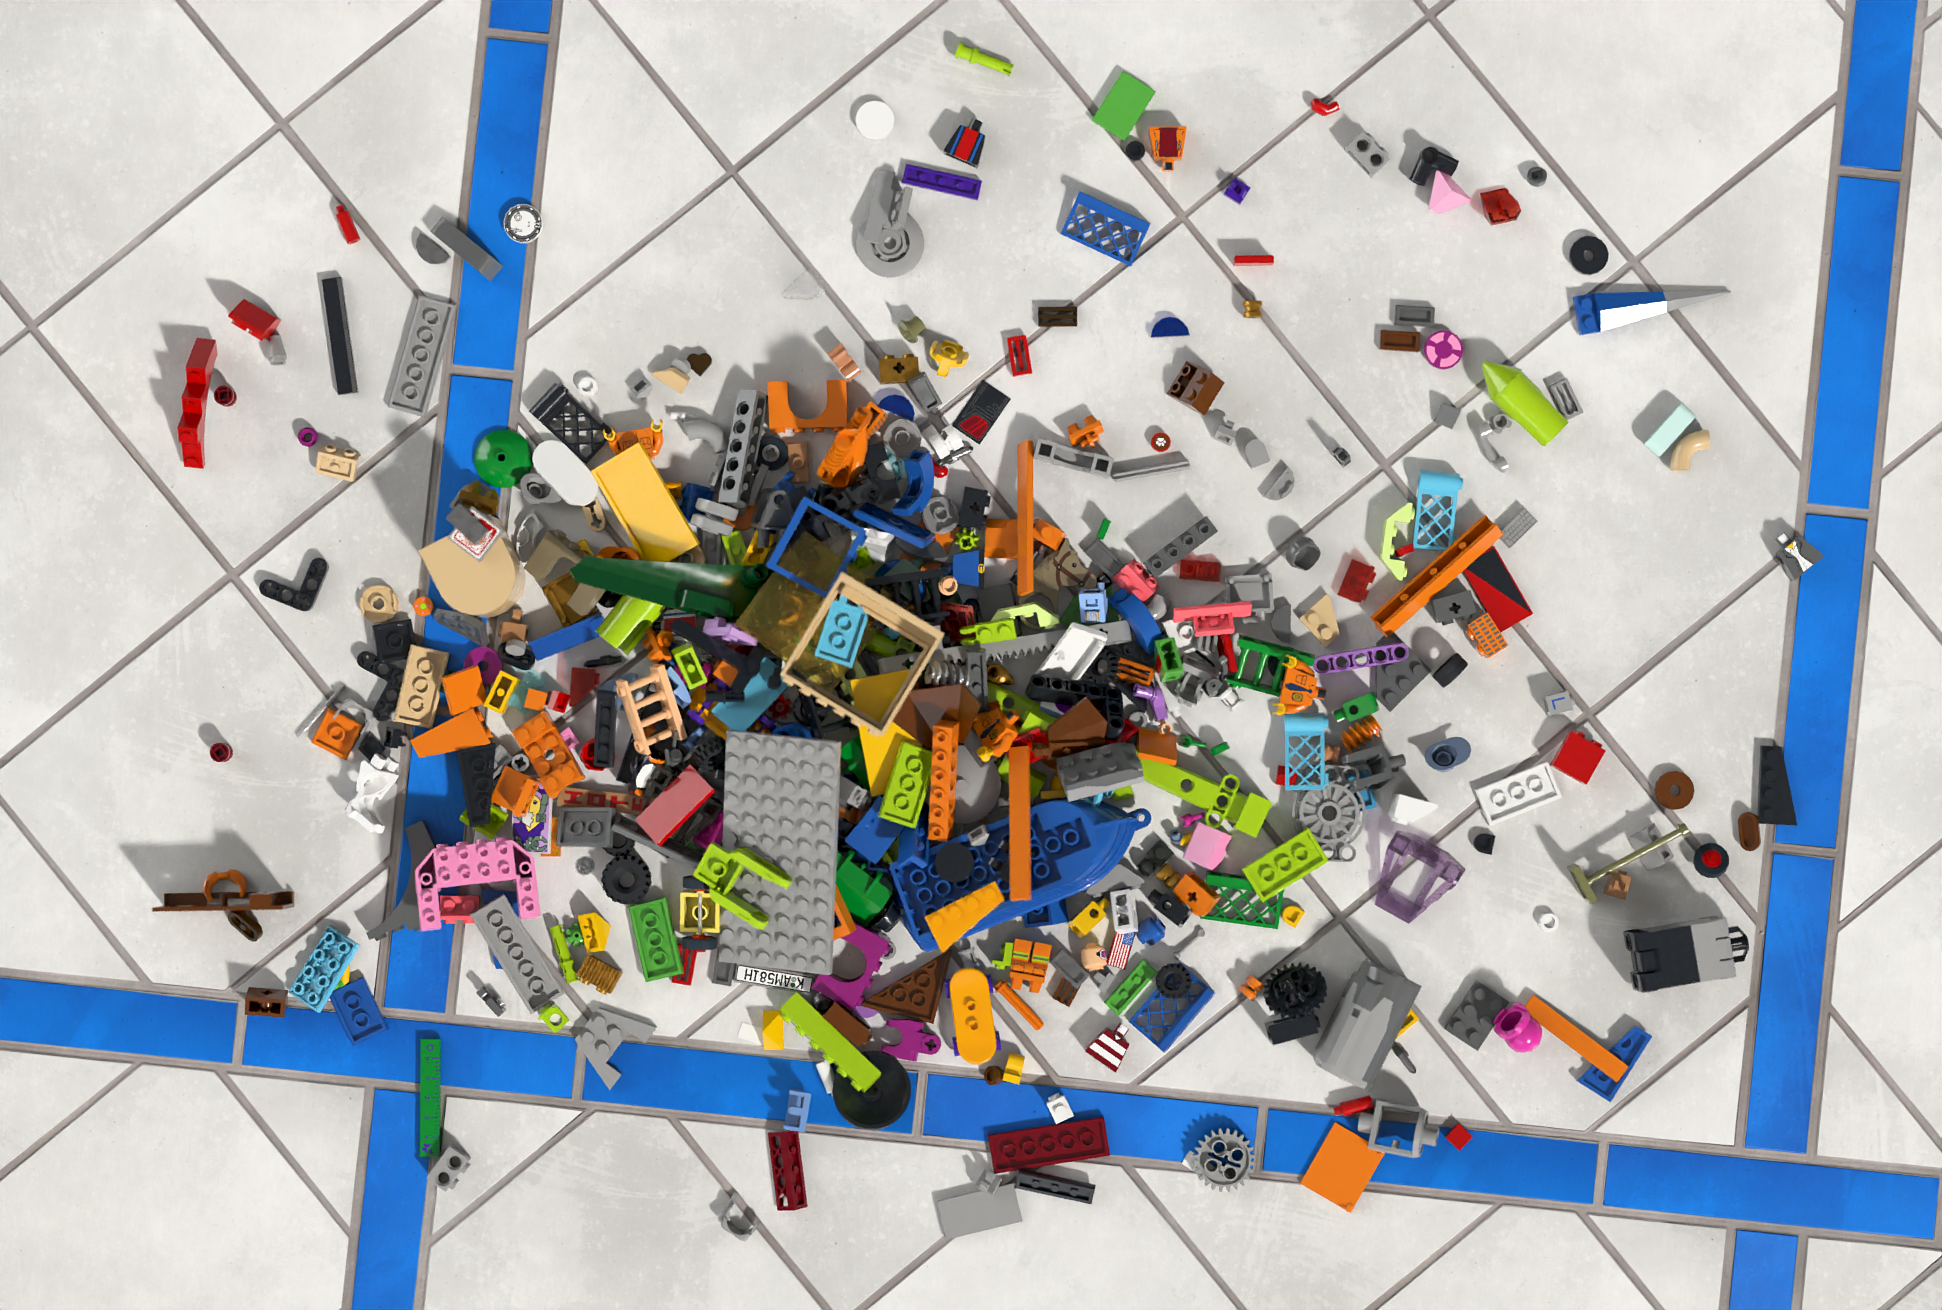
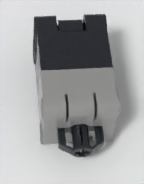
[1623,916,1749,992]

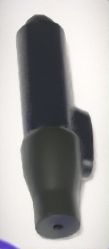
[584,655,622,668]

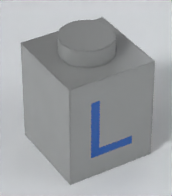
[1542,691,1575,716]

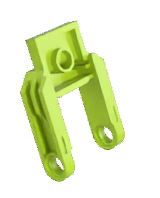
[693,841,793,929]

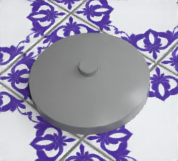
[925,745,1001,824]

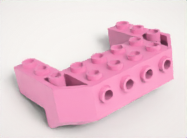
[414,837,541,932]

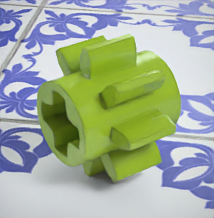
[955,527,979,552]

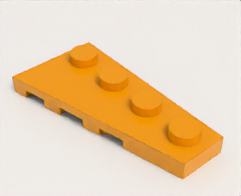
[925,881,1005,953]

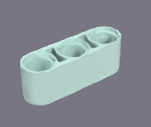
[1644,403,1696,457]

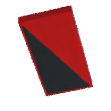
[1463,546,1533,633]

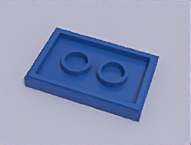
[330,976,389,1046]

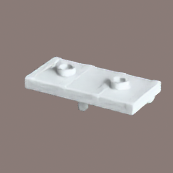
[1036,622,1107,680]

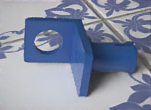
[850,850,891,873]

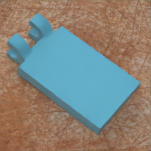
[814,594,869,668]

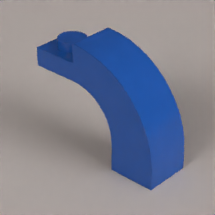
[892,450,934,517]
[1108,588,1163,655]

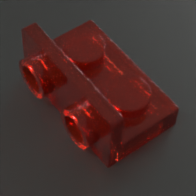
[1337,559,1376,604]

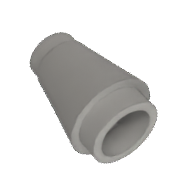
[267,335,287,366]

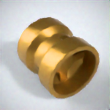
[1155,862,1182,889]

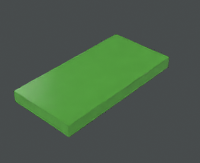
[628,897,684,982]

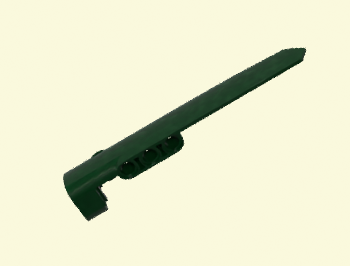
[569,557,787,631]

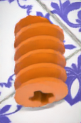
[1339,714,1382,753]

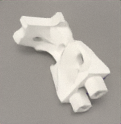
[345,754,399,833]

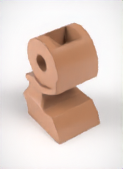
[827,343,862,382]

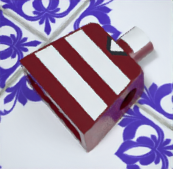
[1085,1023,1129,1073]

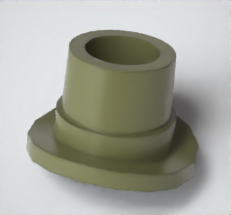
[898,316,925,343]

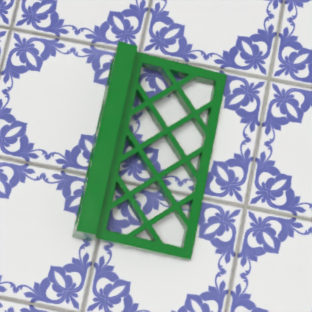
[1200,871,1284,929]

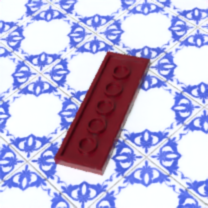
[988,1116,1110,1174]

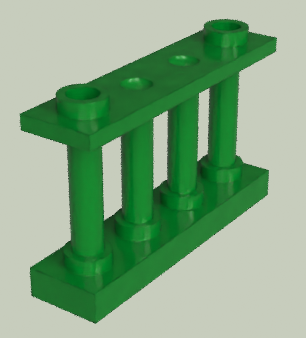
[1227,634,1315,697]

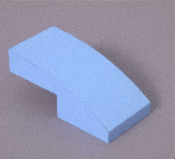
[666,666,691,709]

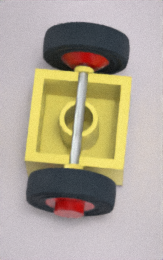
[680,875,721,952]

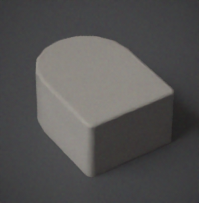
[1245,439,1270,469]

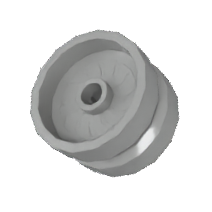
[690,498,739,537]

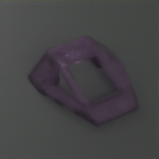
[1375,831,1465,924]

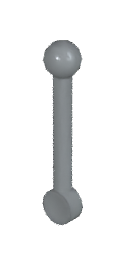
[1173,929,1205,959]

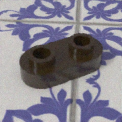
[228,910,263,942]

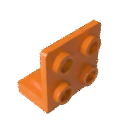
[492,766,540,817]

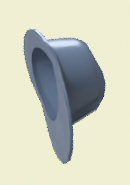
[1425,737,1471,772]

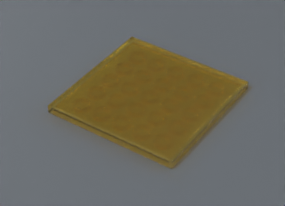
[734,531,894,693]

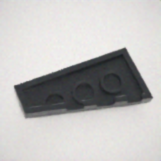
[457,743,496,828]
[1757,746,1798,826]

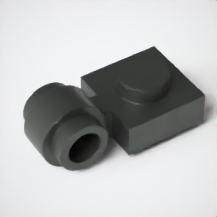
[1137,839,1174,876]

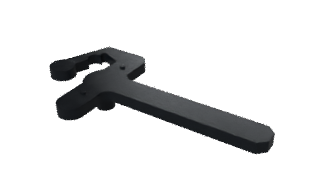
[670,618,783,694]

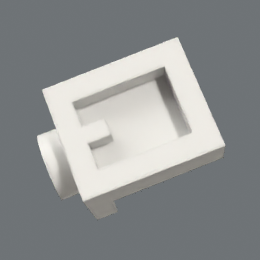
[1046,1093,1074,1124]

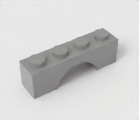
[1033,438,1114,479]

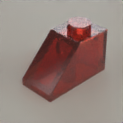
[569,667,600,707]

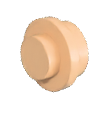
[938,576,958,595]

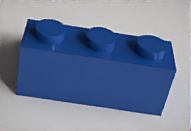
[1023,898,1069,928]

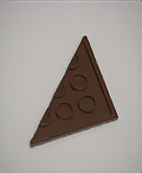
[860,950,952,1024]

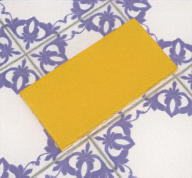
[591,442,700,562]
[850,669,930,797]

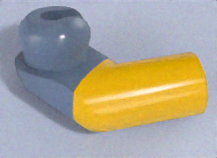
[1170,829,1193,846]

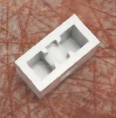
[1110,889,1138,934]

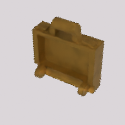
[542,572,598,628]

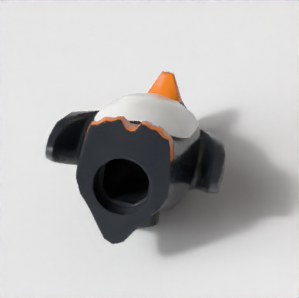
[628,746,666,796]

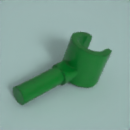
[1178,735,1206,748]

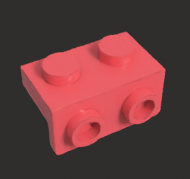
[1112,559,1160,603]

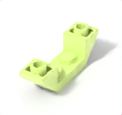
[1380,503,1415,581]
[991,602,1060,629]

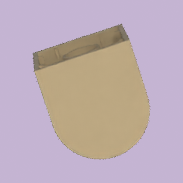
[419,515,525,618]

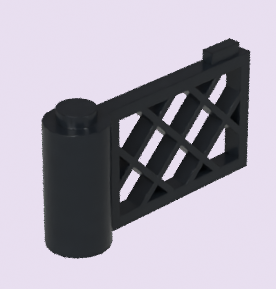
[529,382,612,464]

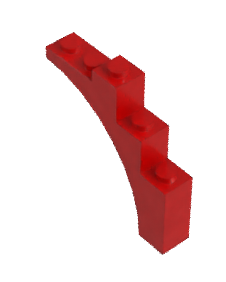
[177,338,217,469]

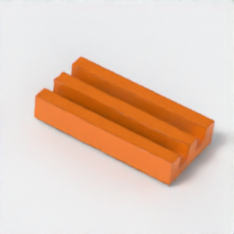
[1116,657,1156,687]

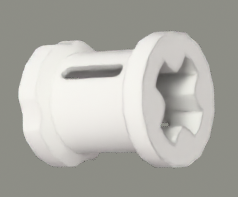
[1218,686,1244,712]

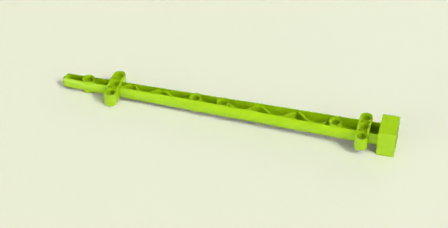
[859,626,1272,838]

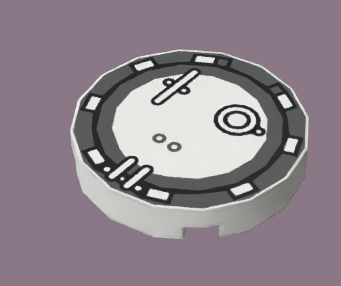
[504,204,543,244]

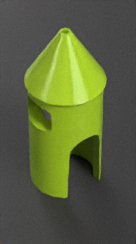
[1482,361,1569,446]
[595,595,666,656]

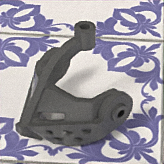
[1195,654,1228,698]

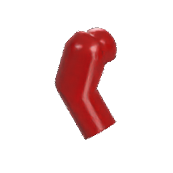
[1310,98,1340,116]

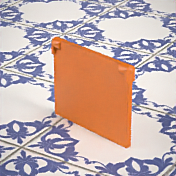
[1300,1122,1385,1213]

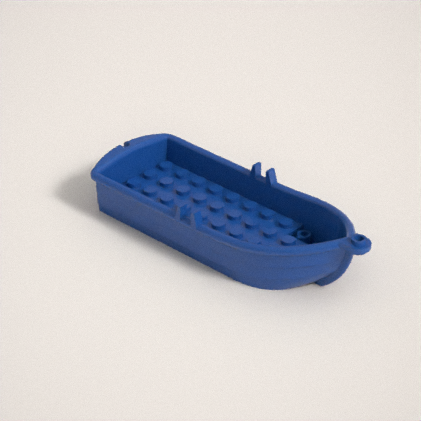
[890,798,1152,952]

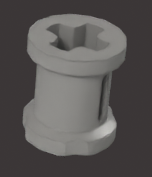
[512,754,532,771]
[958,947,980,968]

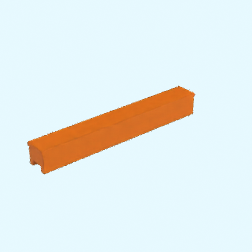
[1370,515,1504,638]

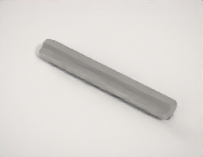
[1113,459,1190,482]

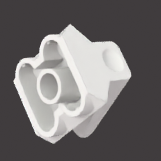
[851,520,895,564]

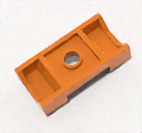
[512,711,586,799]

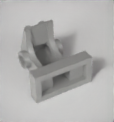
[1173,654,1220,708]

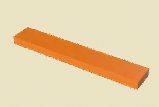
[1525,995,1629,1082]

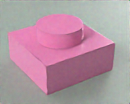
[560,727,581,751]

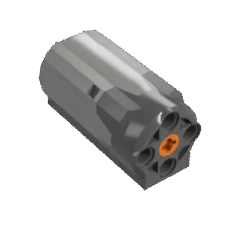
[1313,958,1422,1092]

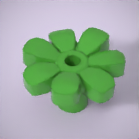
[566,923,585,948]

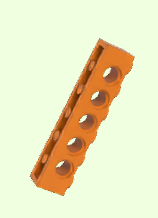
[928,720,959,842]

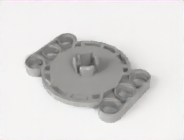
[1291,764,1366,862]

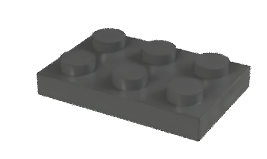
[556,807,615,848]
[1444,980,1509,1051]

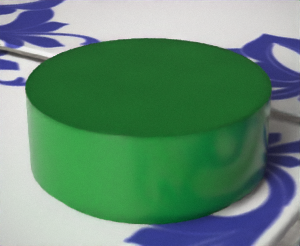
[1210,742,1230,756]

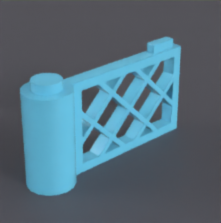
[1413,470,1463,551]
[1284,712,1329,790]

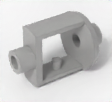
[1358,1099,1439,1158]

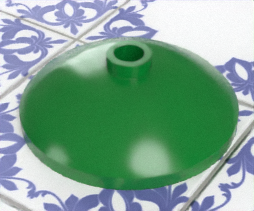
[474,430,533,488]

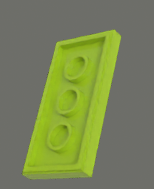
[877,741,932,829]
[1242,828,1329,903]

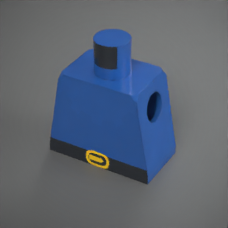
[941,550,984,588]

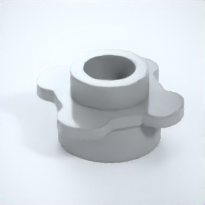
[1489,410,1512,434]

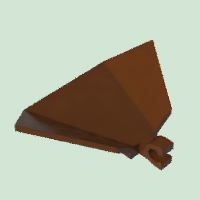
[892,683,981,748]
[1031,697,1107,773]

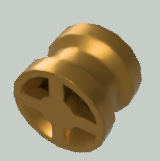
[1243,300,1263,318]

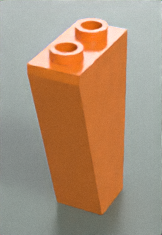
[410,708,494,758]

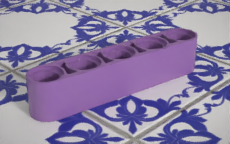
[1313,642,1409,674]

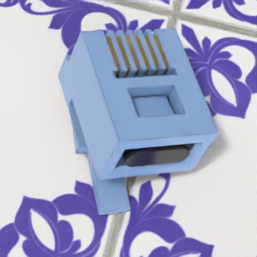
[1079,582,1108,623]

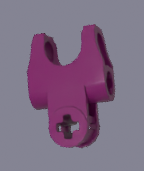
[881,1018,941,1061]

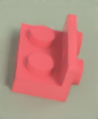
[440,895,480,924]

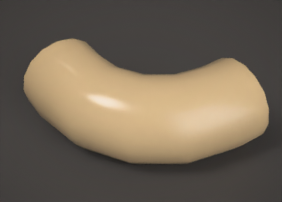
[1670,430,1710,471]

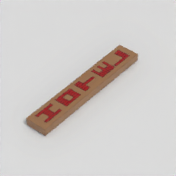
[557,787,657,815]

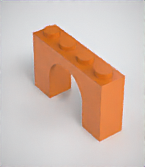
[768,380,848,433]

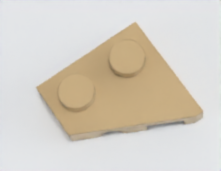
[1299,593,1340,648]

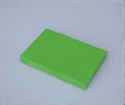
[1092,71,1156,142]

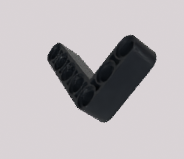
[1025,674,1125,741]

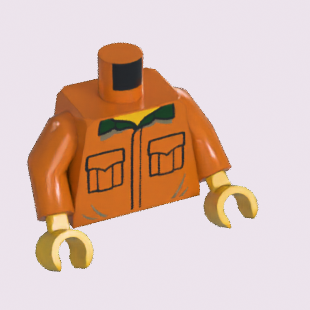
[603,419,664,460]

